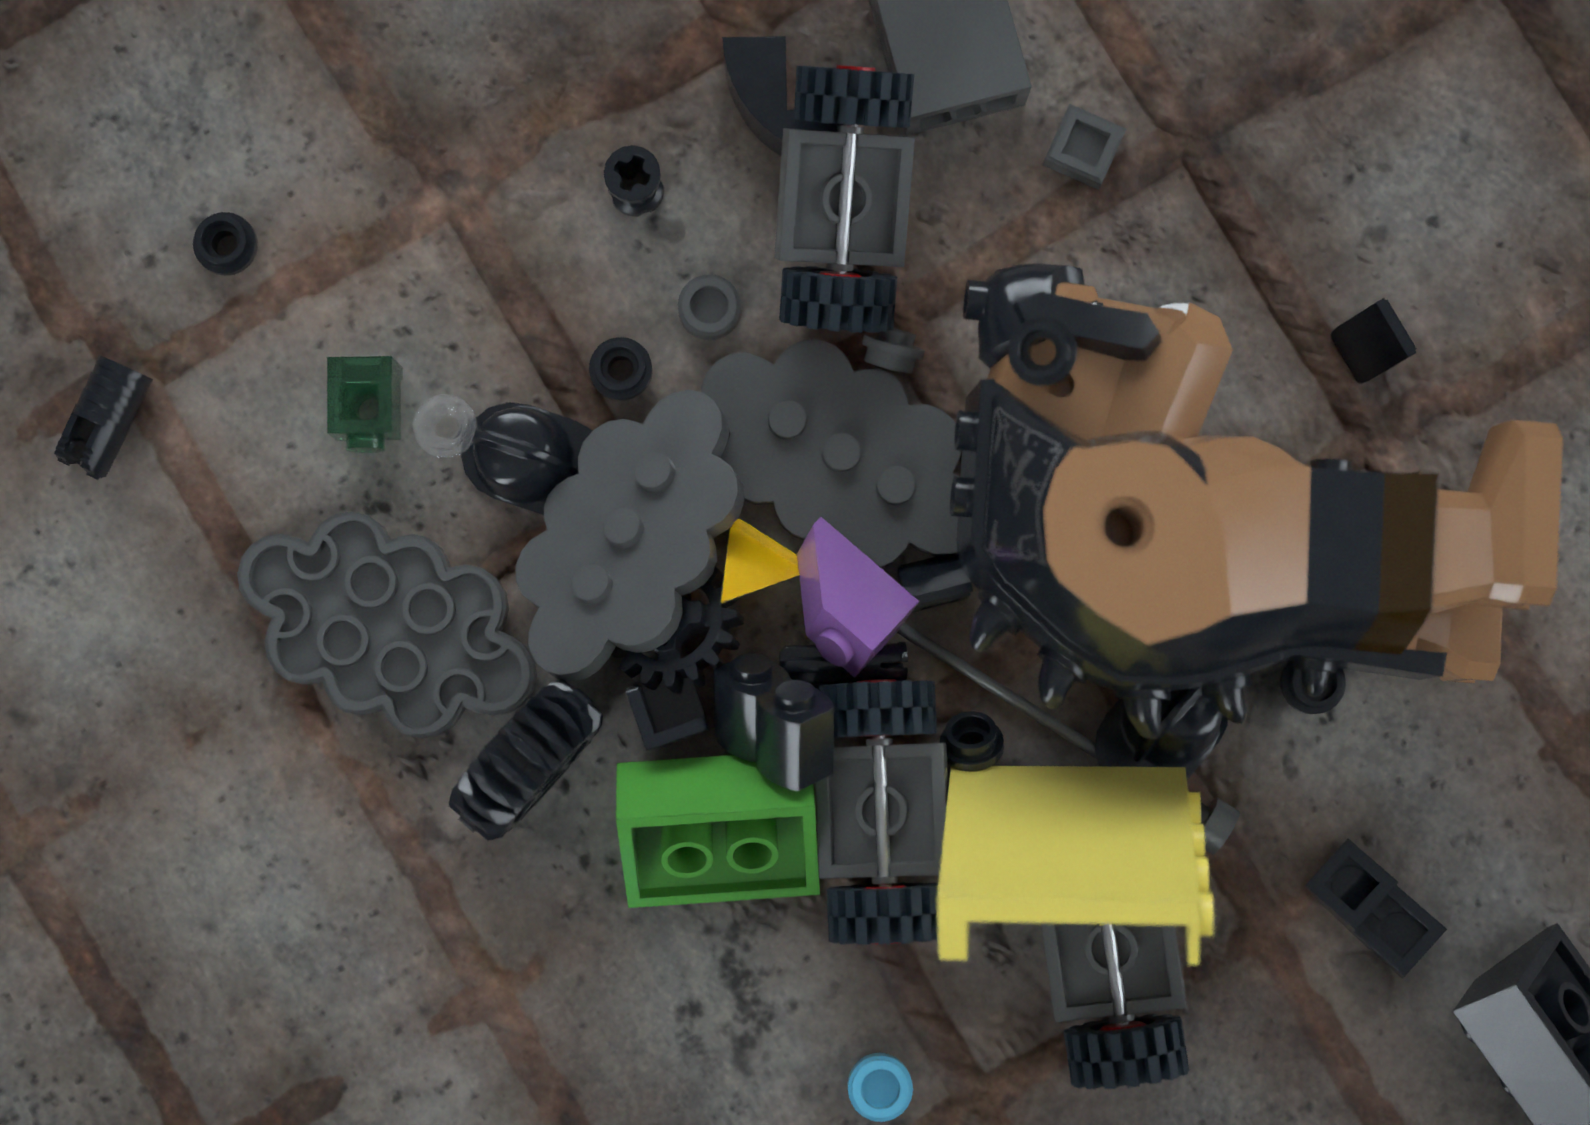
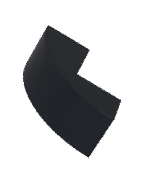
[722,36,845,156]

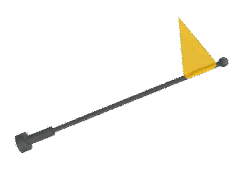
[720,518,1240,855]

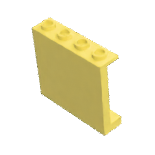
[937,766,1214,965]

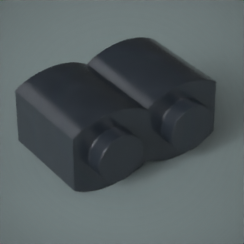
[714,653,835,791]

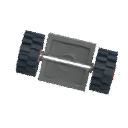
[774,65,915,332]
[816,679,948,945]
[1041,923,1190,1089]

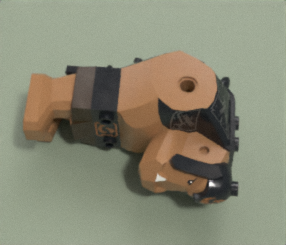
[950,263,1563,739]

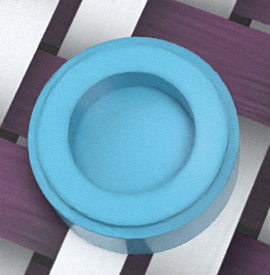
[847,1053,913,1122]

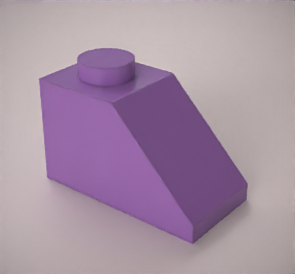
[797,517,919,678]

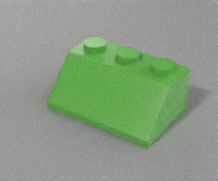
[616,755,820,908]

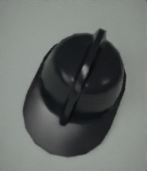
[461,402,593,515]
[1095,687,1228,780]

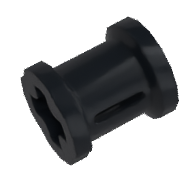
[603,145,664,217]

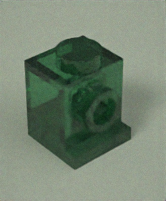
[327,356,403,453]

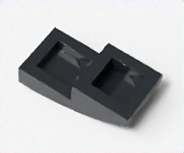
[1305,839,1447,978]

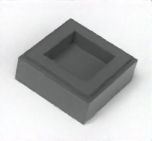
[1042,104,1126,190]

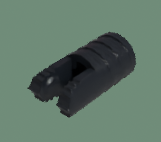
[54,355,153,480]

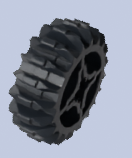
[449,679,603,841]

